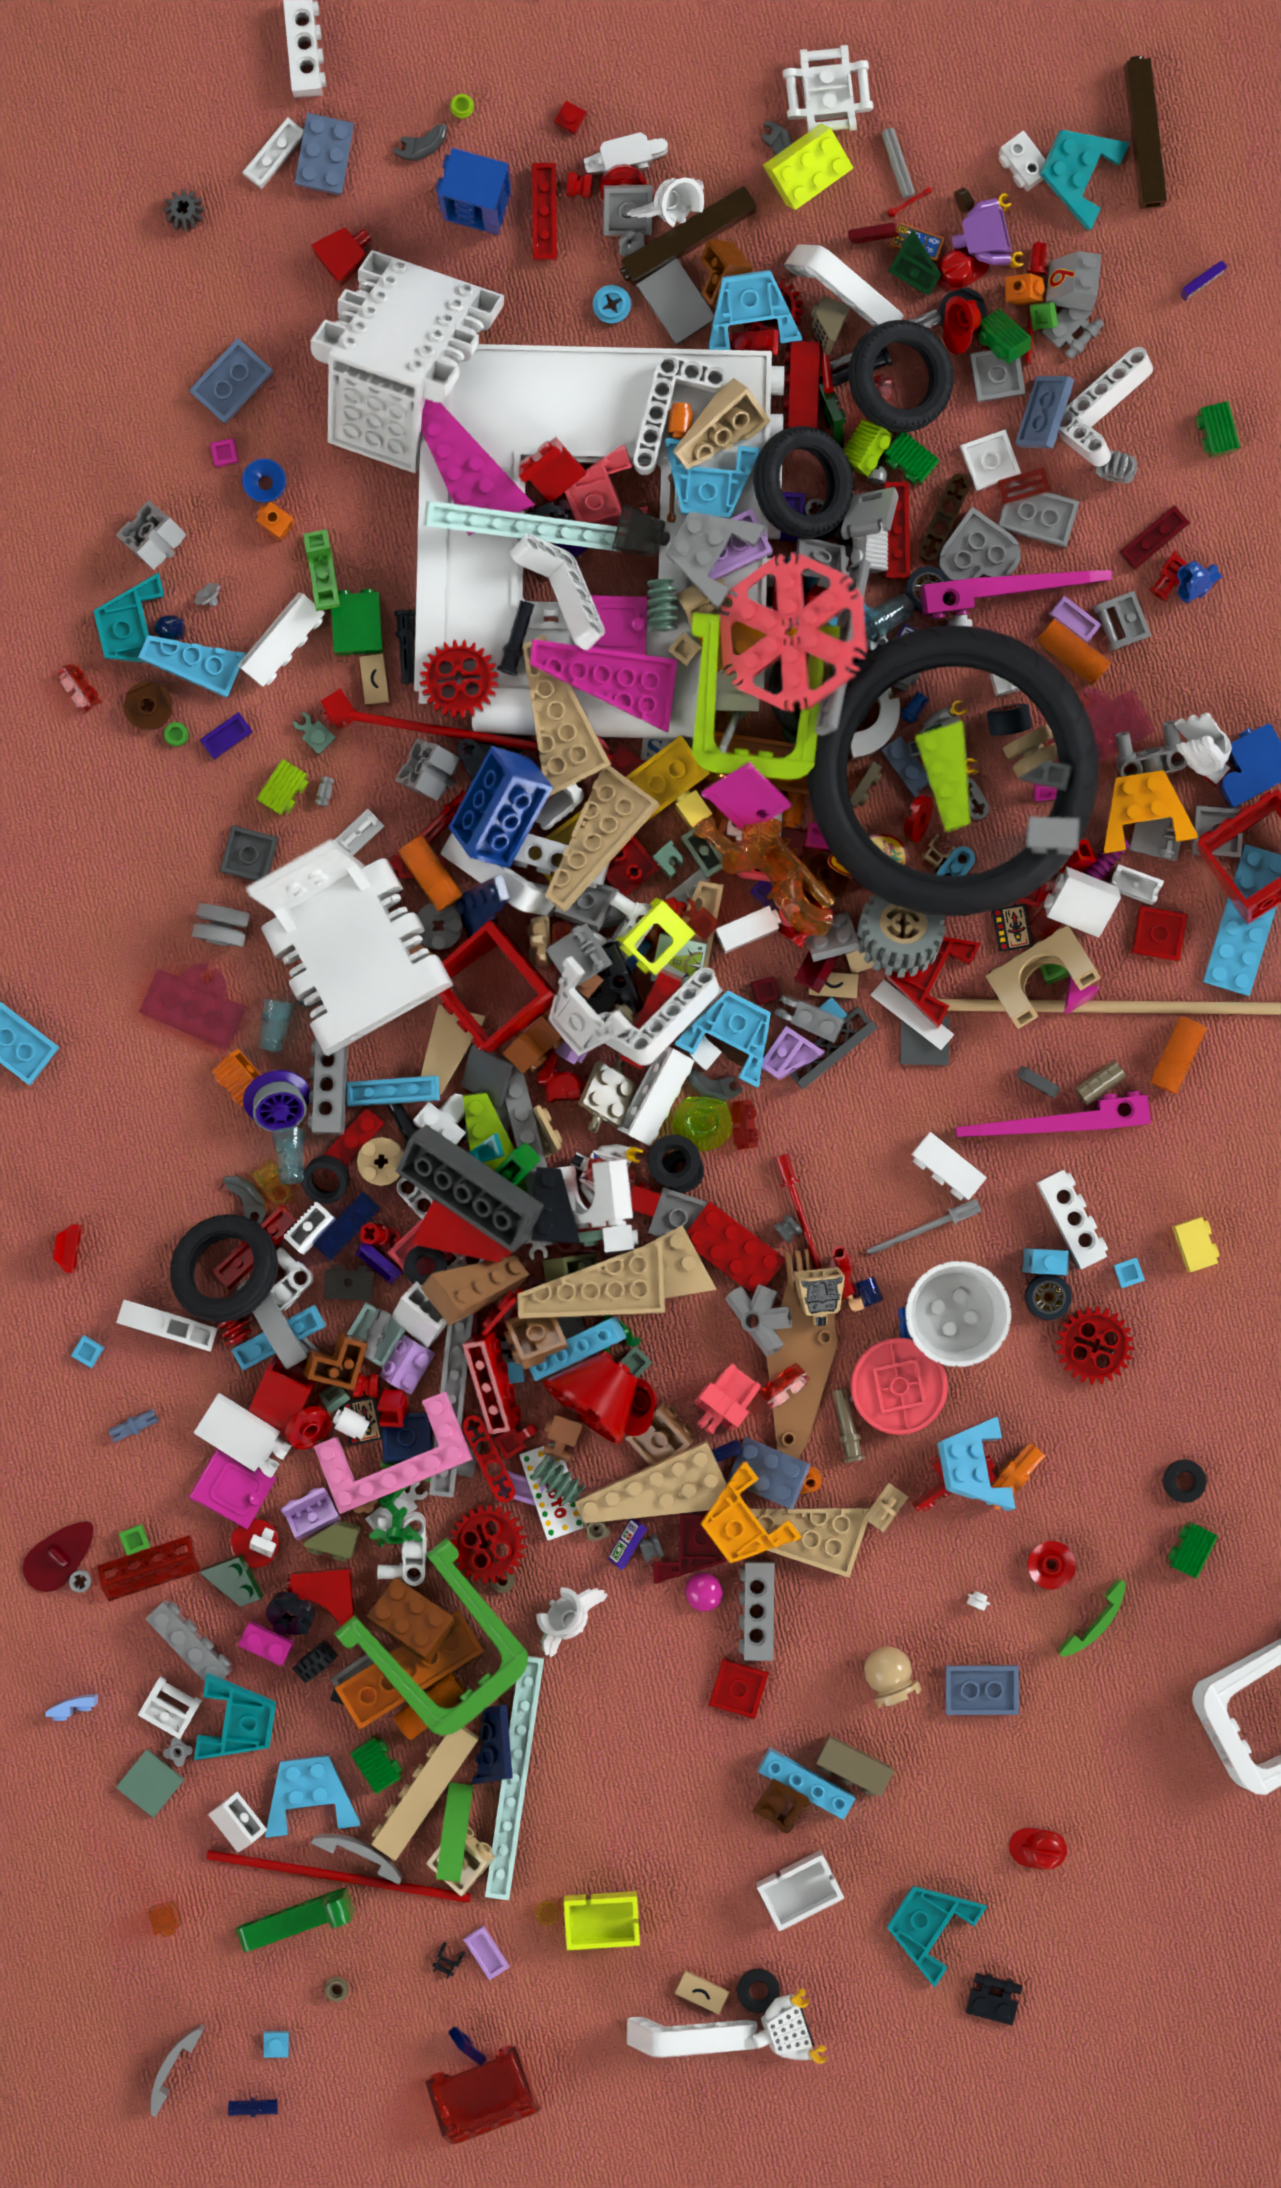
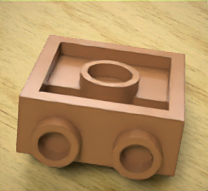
[503,1316,568,1369]
[625,1403,696,1466]

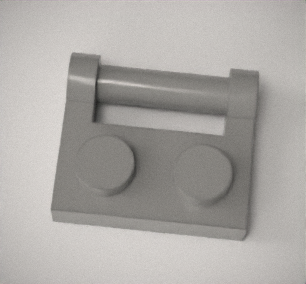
[1093,591,1151,652]

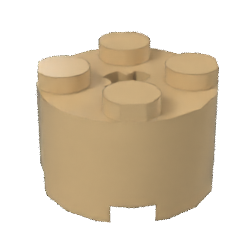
[357,1137,404,1186]

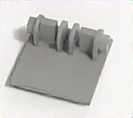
[1129,817,1181,861]
[545,923,612,988]

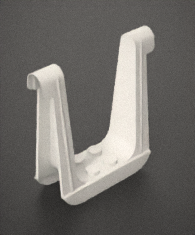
[1192,1638,1281,1795]

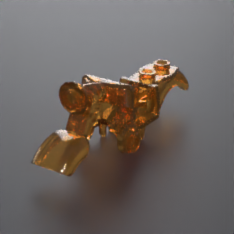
[693,774,835,936]

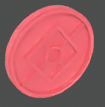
[851,1338,948,1435]

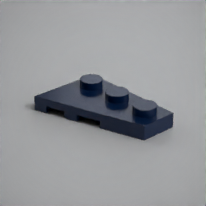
[472,1705,513,1784]

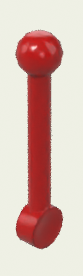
[887,187,932,217]

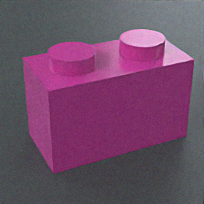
[238,1620,295,1666]

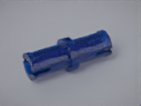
[228,2097,278,2118]

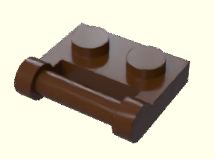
[752,1778,810,1833]

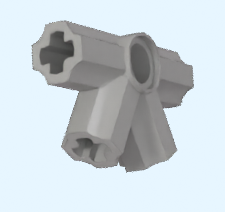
[725,1284,793,1357]

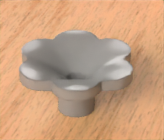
[618,230,645,257]
[194,583,220,607]

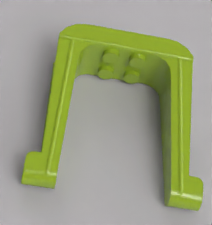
[691,612,840,779]

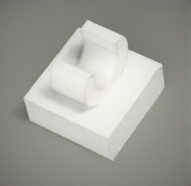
[249,1527,276,1558]

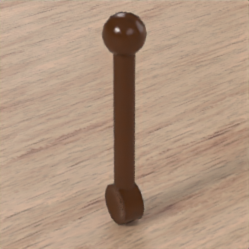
[667,473,676,523]

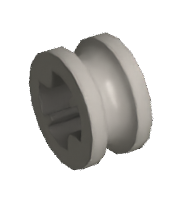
[805,498,824,516]
[69,1570,92,1593]

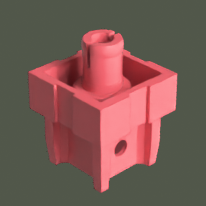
[693,1363,761,1434]

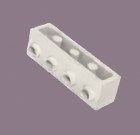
[237,592,325,687]
[618,1047,695,1146]

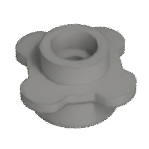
[163,1737,193,1766]

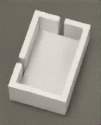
[756,1850,844,1932]

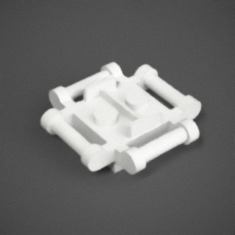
[783,45,874,132]

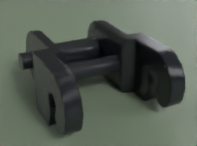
[432,1942,465,1979]

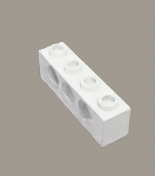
[283,0,326,98]
[513,834,610,889]
[1036,1170,1108,1269]

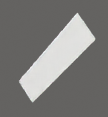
[870,980,954,1050]

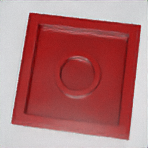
[1131,906,1188,962]
[709,1658,769,1719]

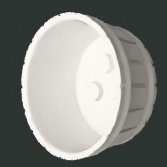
[906,1261,1011,1367]

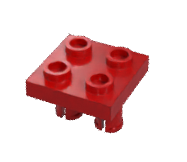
[605,835,660,897]

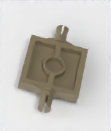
[578,1057,638,1133]

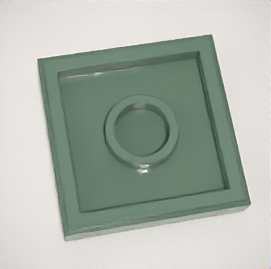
[116,1748,185,1818]

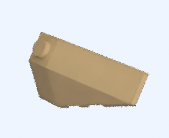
[673,378,770,470]

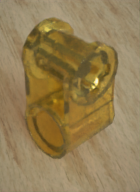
[250,1158,292,1205]

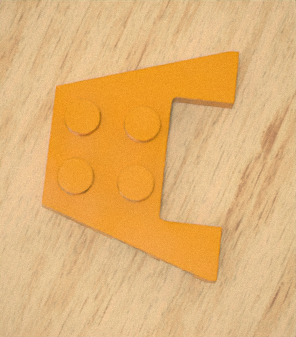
[1103,770,1198,854]
[700,1461,802,1563]

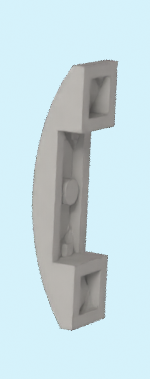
[240,1281,308,1369]
[311,1833,403,1884]
[151,2024,205,2117]

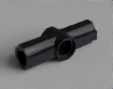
[601,941,644,1014]

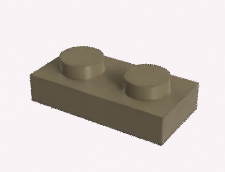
[850,762,883,810]

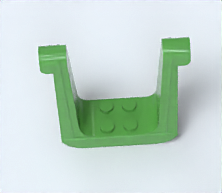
[334,1538,528,1735]

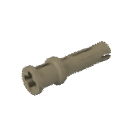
[832,1388,865,1463]

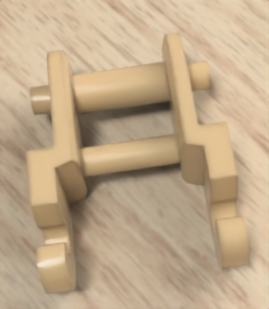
[921,834,956,870]

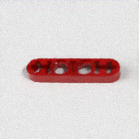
[462,1415,515,1503]

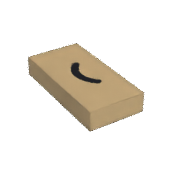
[359,654,389,705]
[808,972,858,999]
[675,1970,729,2014]

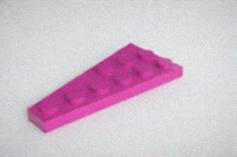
[421,399,535,536]
[529,639,677,733]

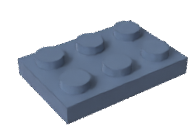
[294,113,354,196]
[189,338,274,424]
[1015,376,1074,448]
[727,1437,811,1510]
[945,1665,1019,1715]

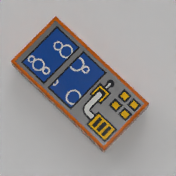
[891,223,944,262]

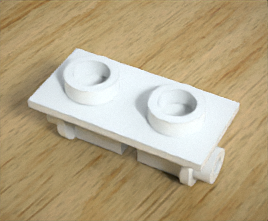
[334,809,384,856]

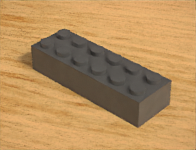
[395,1124,544,1253]

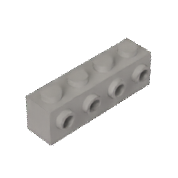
[145,1599,232,1682]

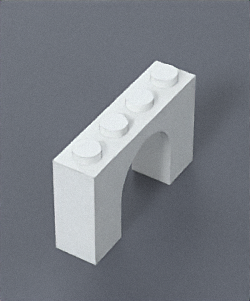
[554,1160,633,1229]

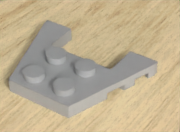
[666,512,765,609]

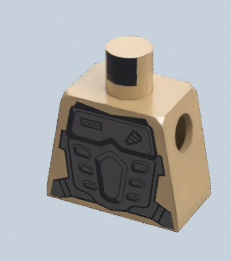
[794,1267,845,1326]

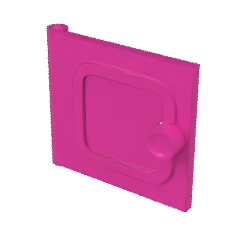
[591,595,647,655]
[701,762,791,835]
[188,1448,276,1529]

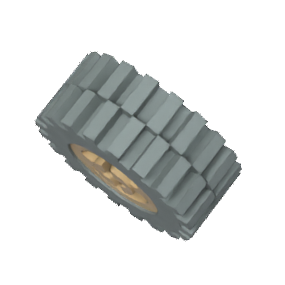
[856,894,946,977]

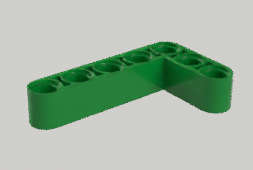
[235,1887,355,1952]

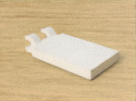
[194,1393,291,1478]

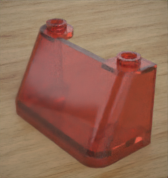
[425,2045,541,2145]

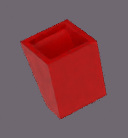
[248,1354,317,1435]

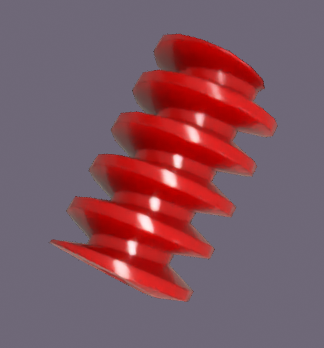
[217,1293,252,1347]

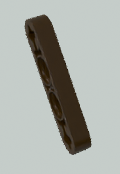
[918,474,970,562]

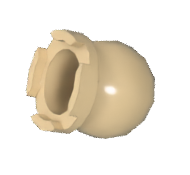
[864,1646,922,1708]

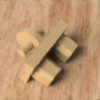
[864,1482,908,1533]

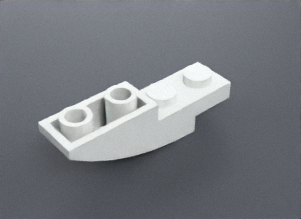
[116,1300,218,1352]

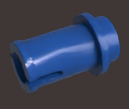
[900,692,929,724]

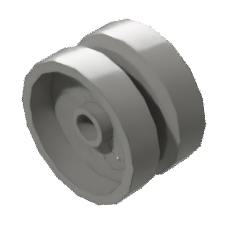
[191,903,250,947]

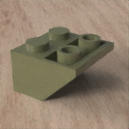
[303,1520,361,1561]

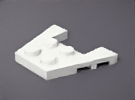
[548,956,632,1056]

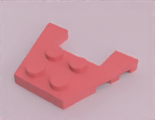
[565,444,651,529]

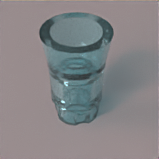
[864,594,915,642]
[258,997,296,1052]
[272,1127,305,1185]

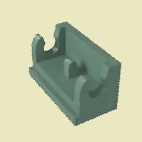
[653,840,683,880]

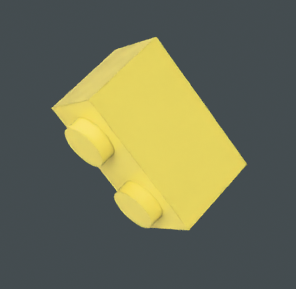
[675,790,712,830]
[1172,1217,1220,1272]

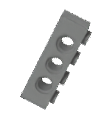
[308,1039,348,1135]
[739,1561,774,1661]

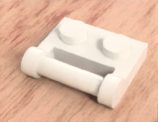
[138,1676,202,1739]

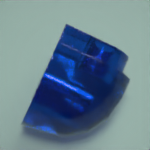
[154,615,185,641]

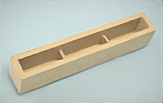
[371,1727,479,1861]

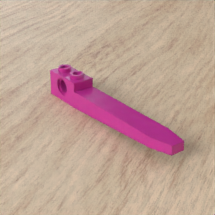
[919,570,1112,619]
[955,1091,1151,1137]

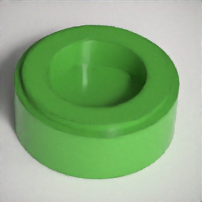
[164,722,189,747]

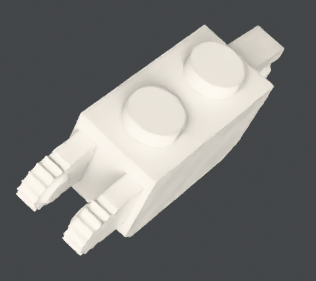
[584,132,668,175]

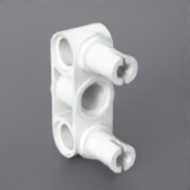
[590,891,653,961]
[236,1247,314,1314]
[377,1512,427,1586]

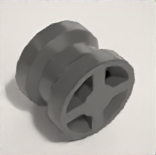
[773,1213,803,1244]
[639,1533,664,1562]

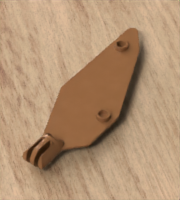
[766,1249,837,1459]

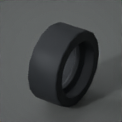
[302,1156,350,1204]

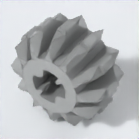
[1095,450,1137,484]

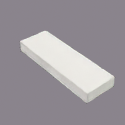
[242,117,303,189]

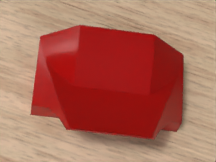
[52,1224,83,1273]

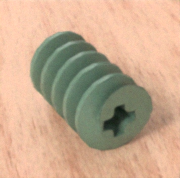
[647,579,678,631]
[531,1454,586,1506]

